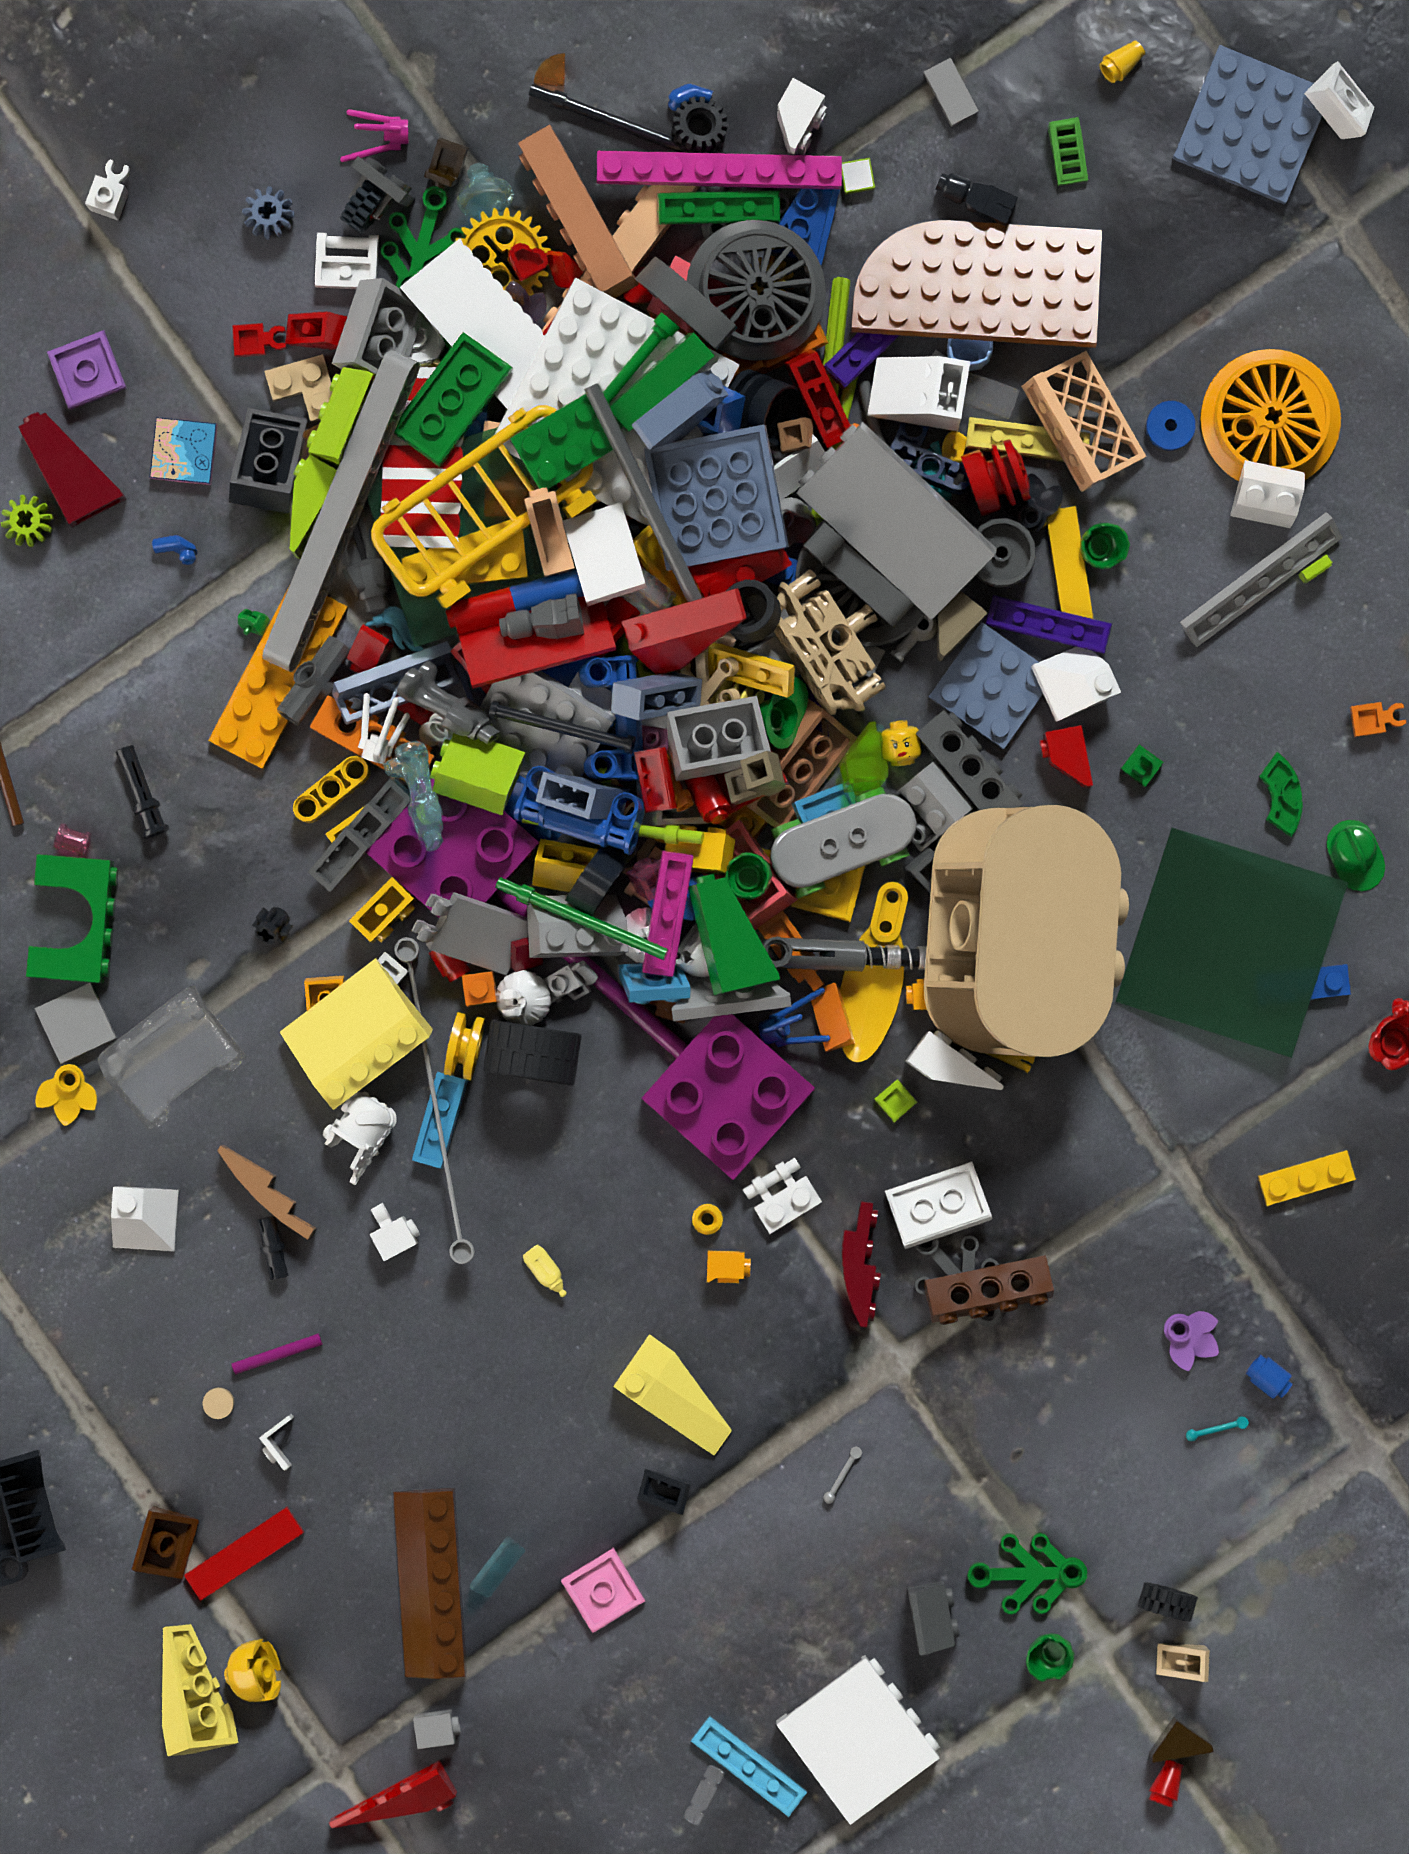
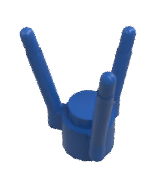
[758,988,830,1048]

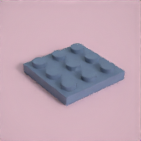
[928,622,1043,750]

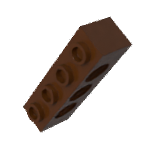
[924,1255,1054,1325]

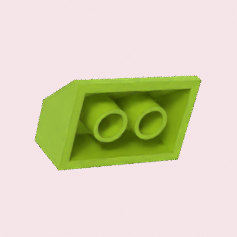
[307,367,375,468]

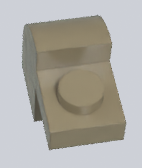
[724,751,786,805]

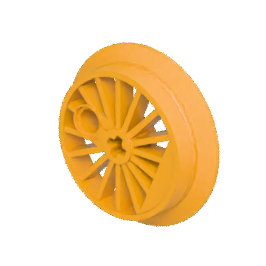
[1200,349,1341,481]

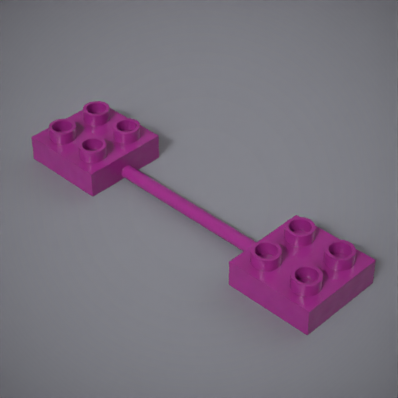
[366,779,815,1180]

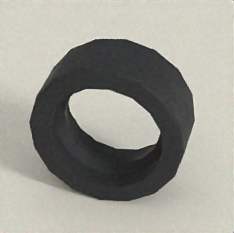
[725,580,781,642]

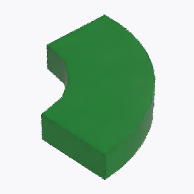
[1259,752,1303,837]

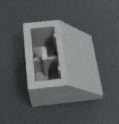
[894,760,974,852]

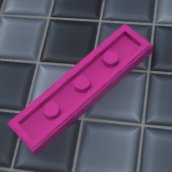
[642,851,694,977]

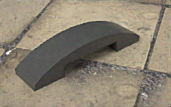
[636,257,738,350]

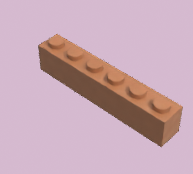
[518,125,639,298]

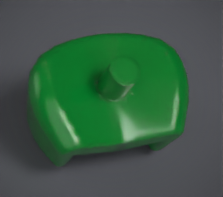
[237,609,270,636]

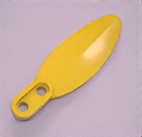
[840,881,908,1063]

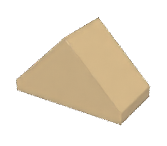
[1156,1643,1210,1682]

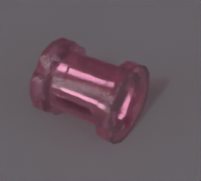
[53,823,92,858]

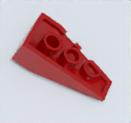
[622,588,747,675]
[329,1760,457,1828]

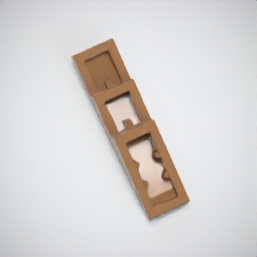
[217,1145,317,1240]

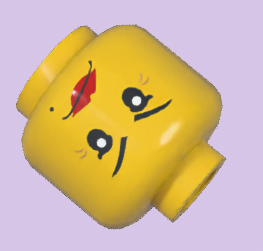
[880,720,922,766]

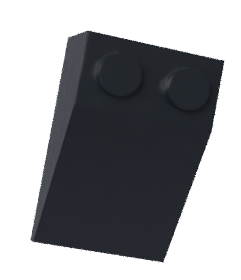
[229,408,308,514]

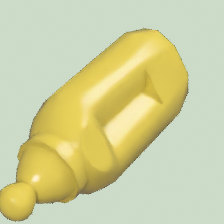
[523,1244,567,1297]

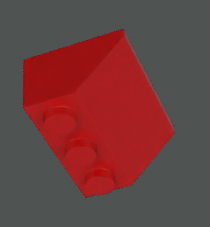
[688,548,792,598]

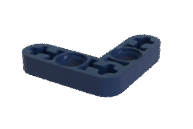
[890,422,971,495]

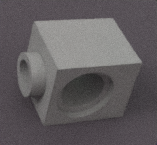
[413,1709,460,1749]

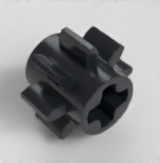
[252,907,293,944]

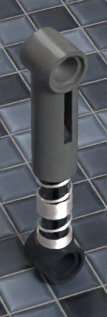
[762,936,927,971]

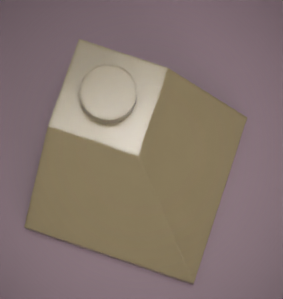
[937,591,987,662]

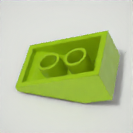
[289,454,337,559]

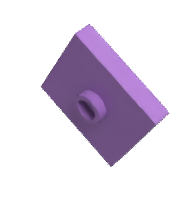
[47,330,127,410]

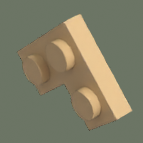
[264,354,332,423]

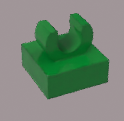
[1120,744,1164,788]

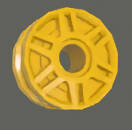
[444,1012,485,1080]

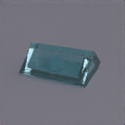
[469,1536,525,1597]

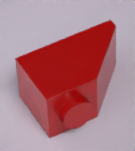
[285,312,347,350]
[346,624,394,673]
[1039,725,1093,788]

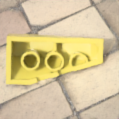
[613,1334,732,1456]
[162,1624,238,1757]

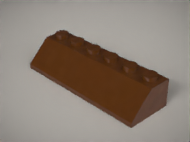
[393,1488,467,1679]

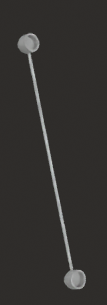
[394,937,475,1264]

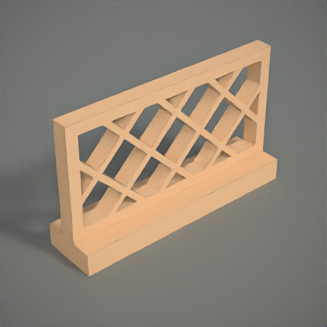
[1021,351,1147,492]

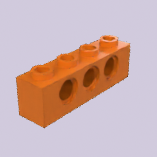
[310,695,436,789]

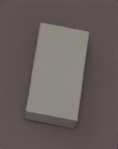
[923,58,979,127]

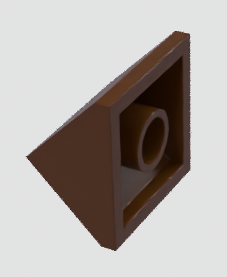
[131,1506,199,1579]

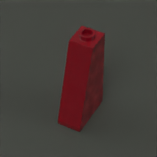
[18,412,127,527]

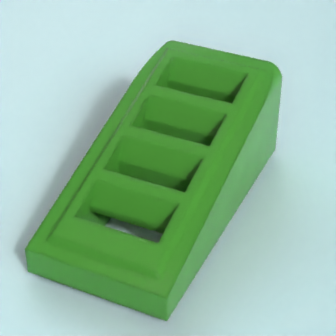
[1048,117,1088,186]

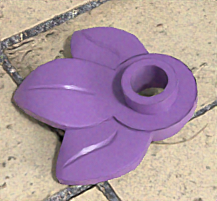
[1164,1311,1219,1371]

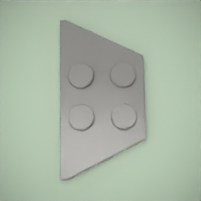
[672,976,791,1021]

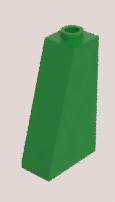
[609,332,715,432]
[688,874,780,995]

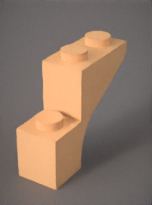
[524,487,575,577]

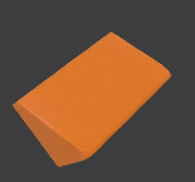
[811,982,855,1052]

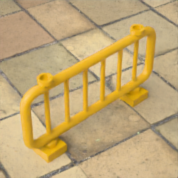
[371,405,597,608]

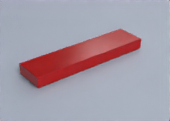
[184,1506,304,1601]

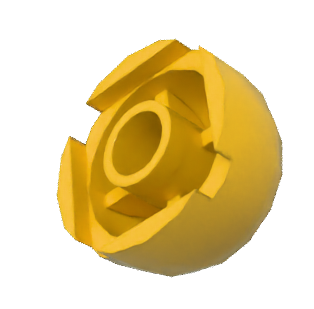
[224,1639,281,1702]

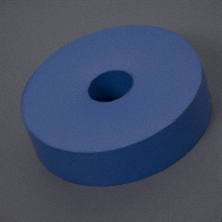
[1146,401,1196,451]

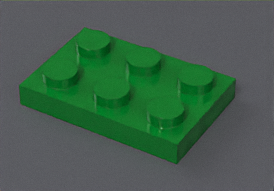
[509,393,613,489]

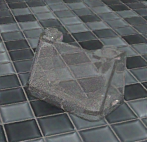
[98,986,247,1130]

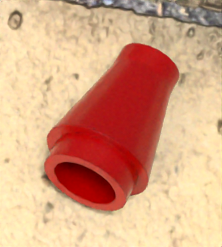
[1149,1760,1183,1808]

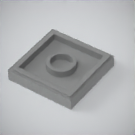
[35,983,117,1064]

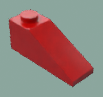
[784,349,851,448]

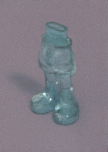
[383,741,443,852]

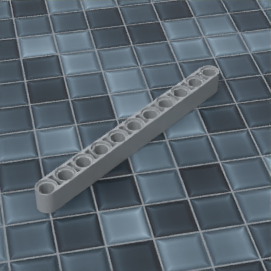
[262,350,420,672]

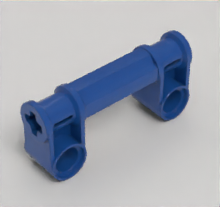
[579,655,644,781]
[514,766,645,855]

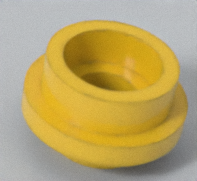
[692,1204,723,1235]

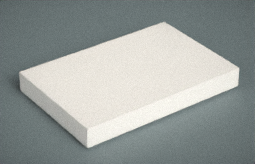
[563,502,647,606]
[885,1162,992,1249]

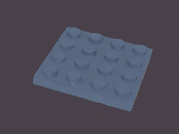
[1172,45,1322,205]
[644,424,788,571]

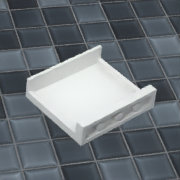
[776,1655,940,1825]

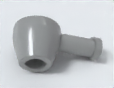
[890,615,937,663]

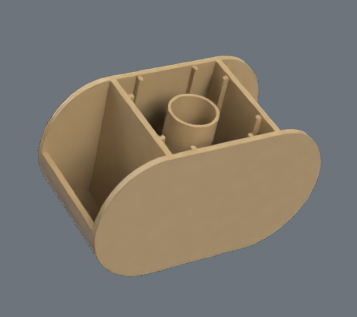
[924,805,1129,1057]

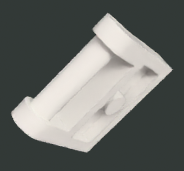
[315,233,379,289]

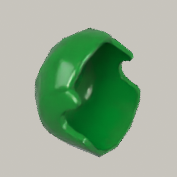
[1080,522,1130,569]
[725,852,772,900]
[1026,1633,1075,1682]

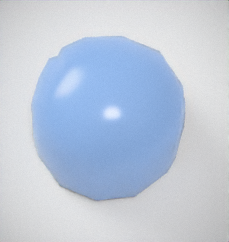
[947,338,993,371]

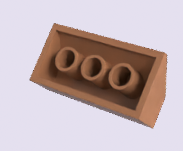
[746,699,858,828]

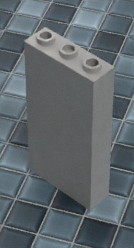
[797,422,997,620]

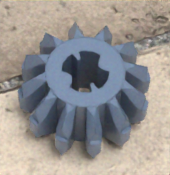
[242,186,295,240]

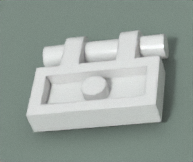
[742,1158,822,1234]

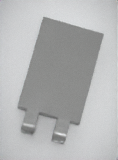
[412,892,528,975]

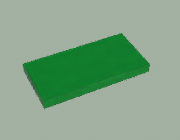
[394,332,513,467]

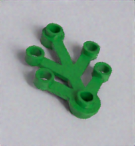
[380,186,466,288]
[967,1532,1088,1614]

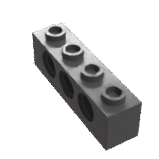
[916,710,1022,811]

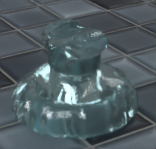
[457,163,515,218]

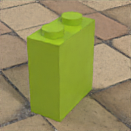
[430,733,525,815]

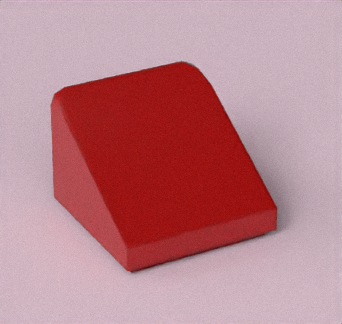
[546,251,584,288]

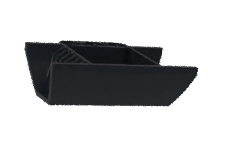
[0,1450,67,1587]

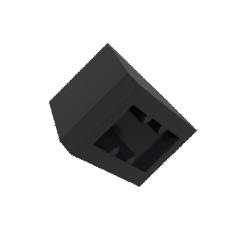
[637,1469,691,1515]

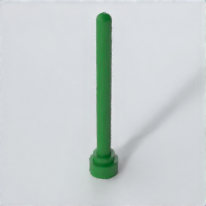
[603,312,680,404]

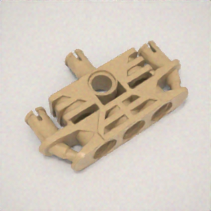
[765,570,885,715]

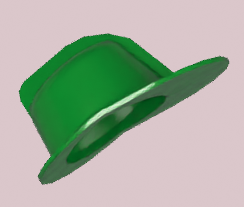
[759,677,808,749]
[1326,820,1385,891]

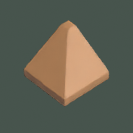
[777,417,813,454]

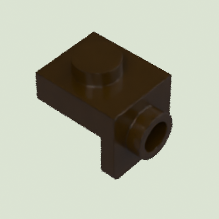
[424,138,469,189]

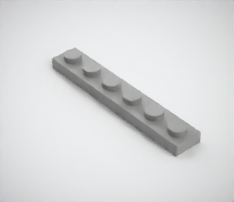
[1180,512,1343,647]

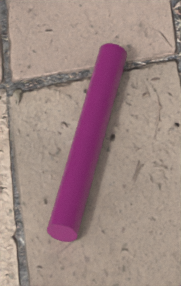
[232,1333,323,1375]

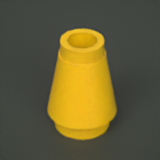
[1099,40,1145,83]

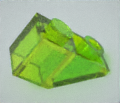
[839,721,888,793]

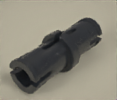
[256,1216,289,1280]

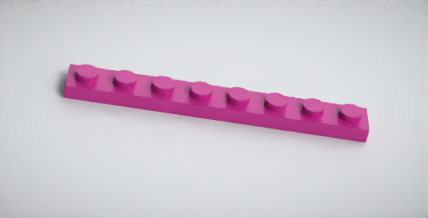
[597,151,842,189]

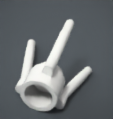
[358,693,410,764]

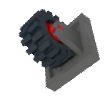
[340,156,415,234]

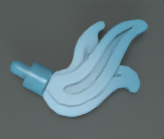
[366,606,423,652]

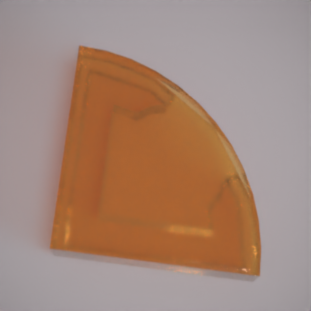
[534,53,565,86]

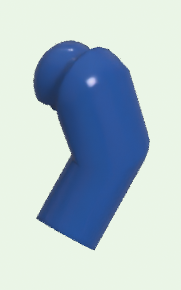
[668,84,713,111]
[152,535,198,565]

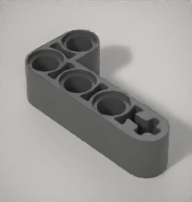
[804,523,914,628]

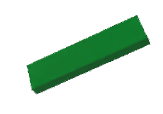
[657,191,780,225]

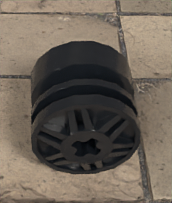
[728,369,802,447]

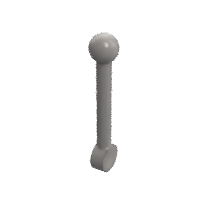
[823,1446,862,1504]

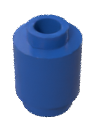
[1245,1354,1292,1399]

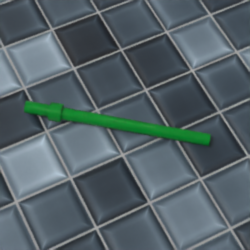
[495,877,669,960]

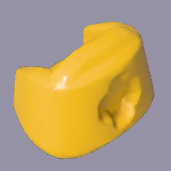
[942,431,967,463]

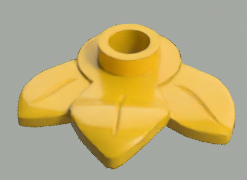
[35,1064,97,1126]

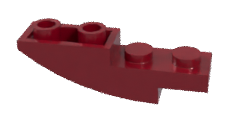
[842,1201,881,1327]

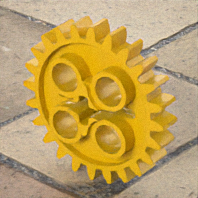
[455,207,551,304]

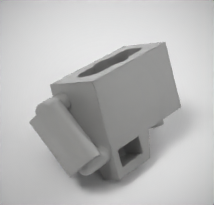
[543,961,598,1003]

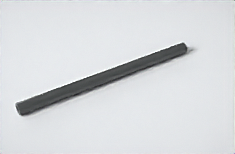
[584,383,702,602]

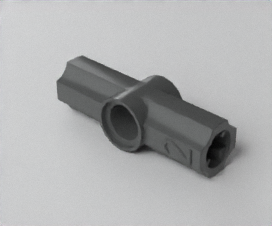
[277,635,350,726]

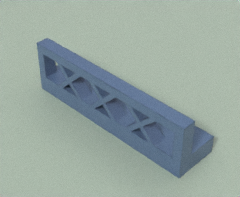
[332,641,459,725]

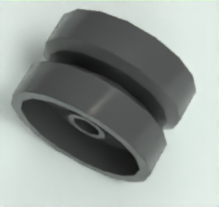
[975,518,1036,589]

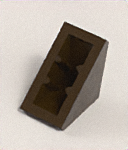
[1149,1717,1214,1763]

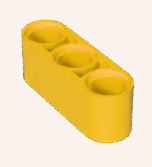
[293,756,371,823]

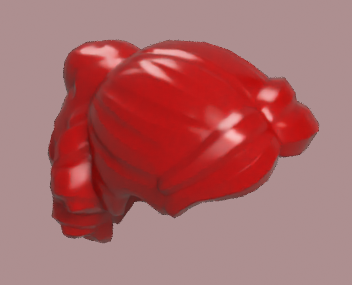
[1368,998,1409,1070]

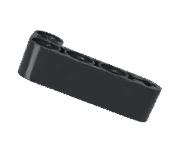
[565,807,648,916]

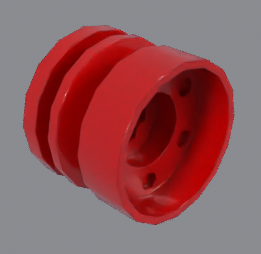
[961,439,1031,517]

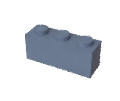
[611,671,702,720]

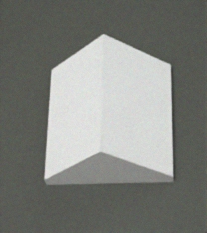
[1304,61,1374,139]

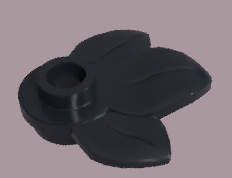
[1003,473,1063,533]

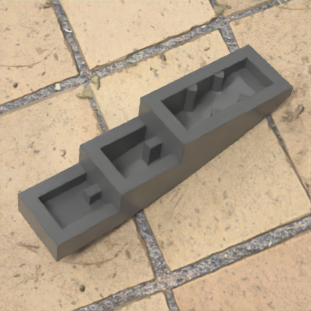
[308,777,415,893]

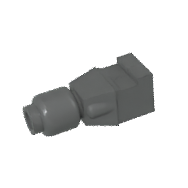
[499,594,584,639]

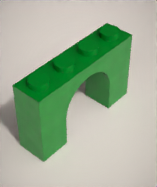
[26,854,118,983]

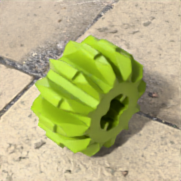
[1,495,54,547]

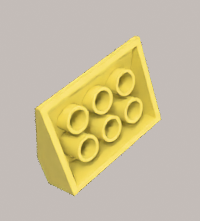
[280,958,433,1110]

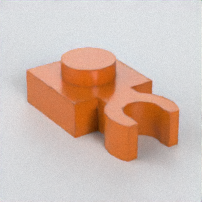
[1350,702,1406,737]

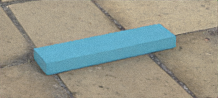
[691,1716,807,1817]

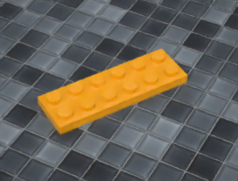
[208,585,348,769]

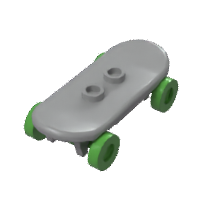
[770,787,916,899]

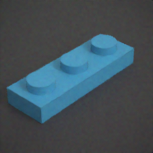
[412,1072,468,1169]

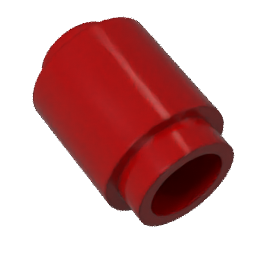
[428,951,471,983]

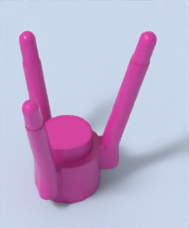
[340,109,408,162]

